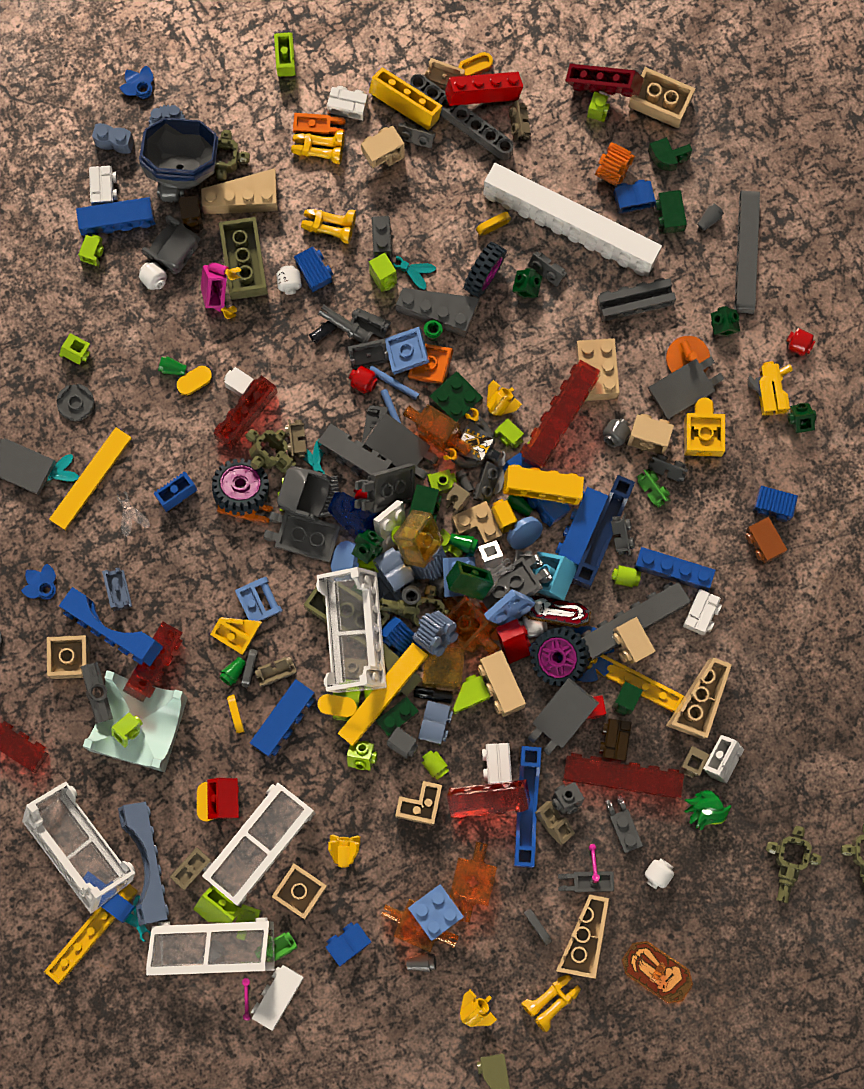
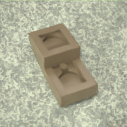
[535,801,575,845]

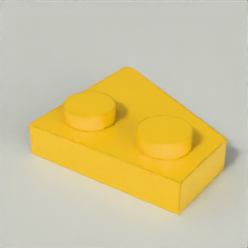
[210,617,262,655]

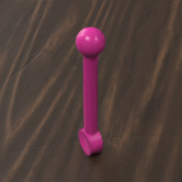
[589,844,600,883]
[242,978,251,1021]

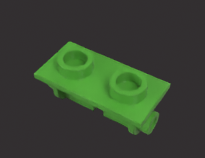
[637,469,671,508]
[254,932,298,963]

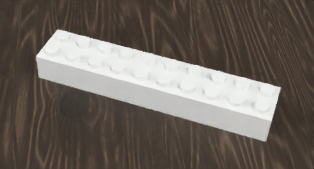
[483,163,662,277]

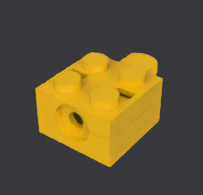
[684,397,725,457]

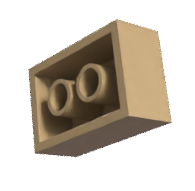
[628,67,696,128]
[575,338,620,401]
[478,650,526,718]

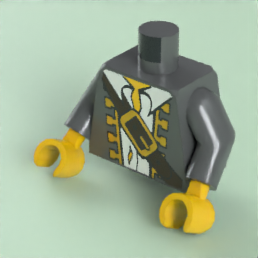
[443,408,501,468]

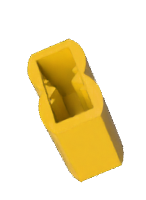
[491,499,518,534]

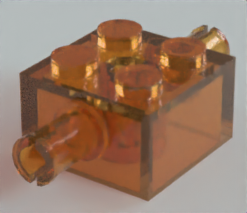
[403,404,472,456]
[442,595,499,655]
[449,842,497,923]
[381,899,459,952]

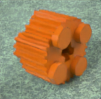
[595,142,635,185]

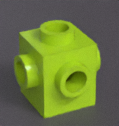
[347,741,378,771]

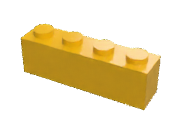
[369,67,443,131]
[503,465,584,505]

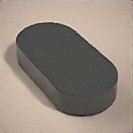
[242,649,258,688]
[524,909,552,946]

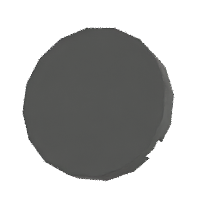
[57,384,95,422]

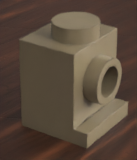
[680,746,710,778]

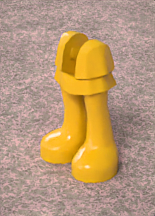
[291,130,345,165]
[301,209,356,244]
[521,974,581,1033]

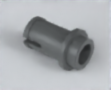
[455,469,475,493]

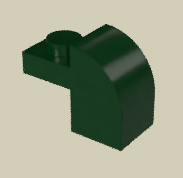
[648,137,692,171]

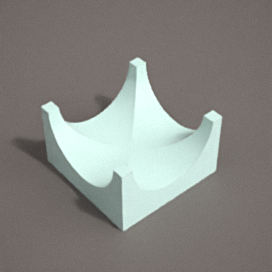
[83,670,188,772]

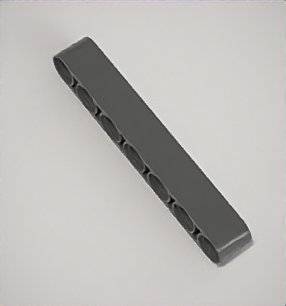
[410,74,514,160]
[734,190,760,314]

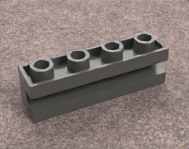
[596,278,676,322]

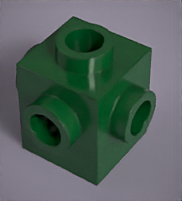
[512,268,543,299]
[711,306,740,337]
[788,403,817,433]
[351,529,384,564]

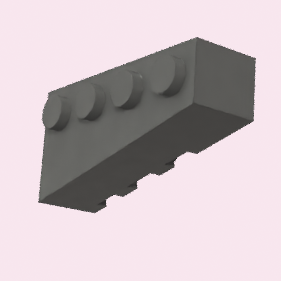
[396,288,480,338]
[317,424,393,480]

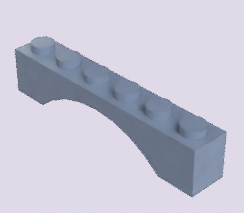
[118,802,169,926]

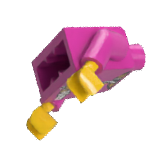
[201,263,241,319]

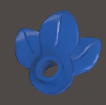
[120,66,154,99]
[21,564,56,600]

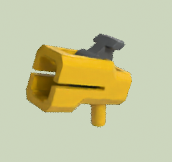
[747,361,793,416]

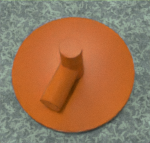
[666,336,710,373]

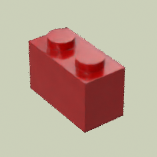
[496,619,531,664]
[207,778,239,820]

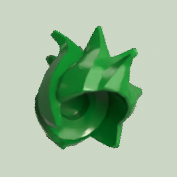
[684,790,731,831]

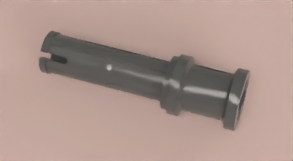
[318,304,373,343]

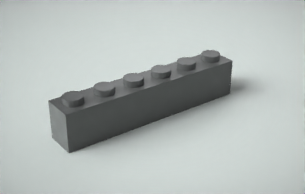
[581,582,691,662]

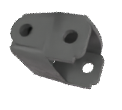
[142,215,201,274]
[277,466,332,521]

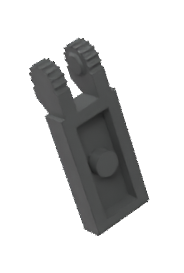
[605,795,643,853]
[558,871,614,892]

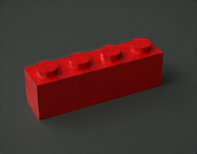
[445,72,523,106]

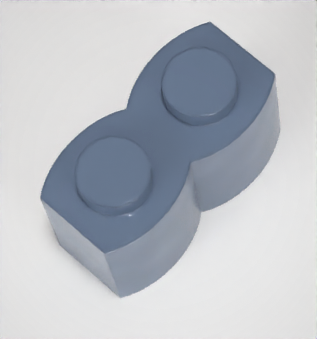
[92,123,134,154]
[373,547,415,594]
[418,701,453,745]

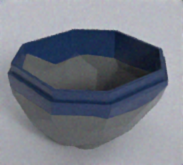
[139,118,218,189]

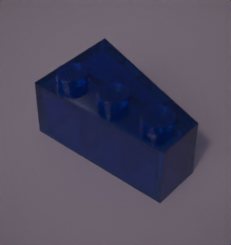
[327,492,381,539]

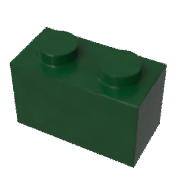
[655,190,687,234]
[446,561,494,601]
[612,681,643,717]
[376,696,419,738]

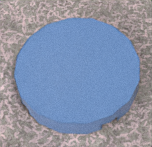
[507,516,543,550]
[331,541,359,576]

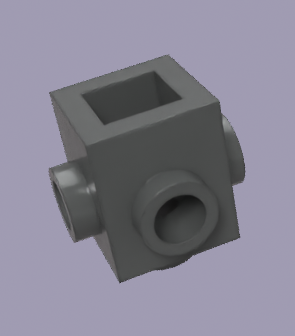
[552,782,585,815]

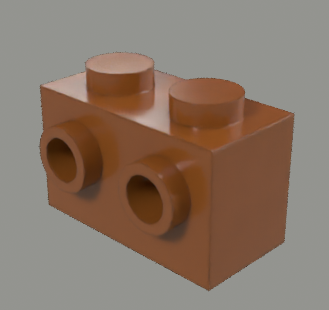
[745,517,787,564]

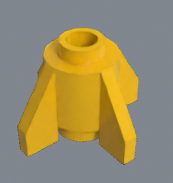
[487,380,522,416]
[328,834,361,868]
[460,989,497,1027]

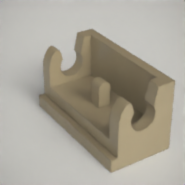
[446,482,470,515]
[170,847,211,890]

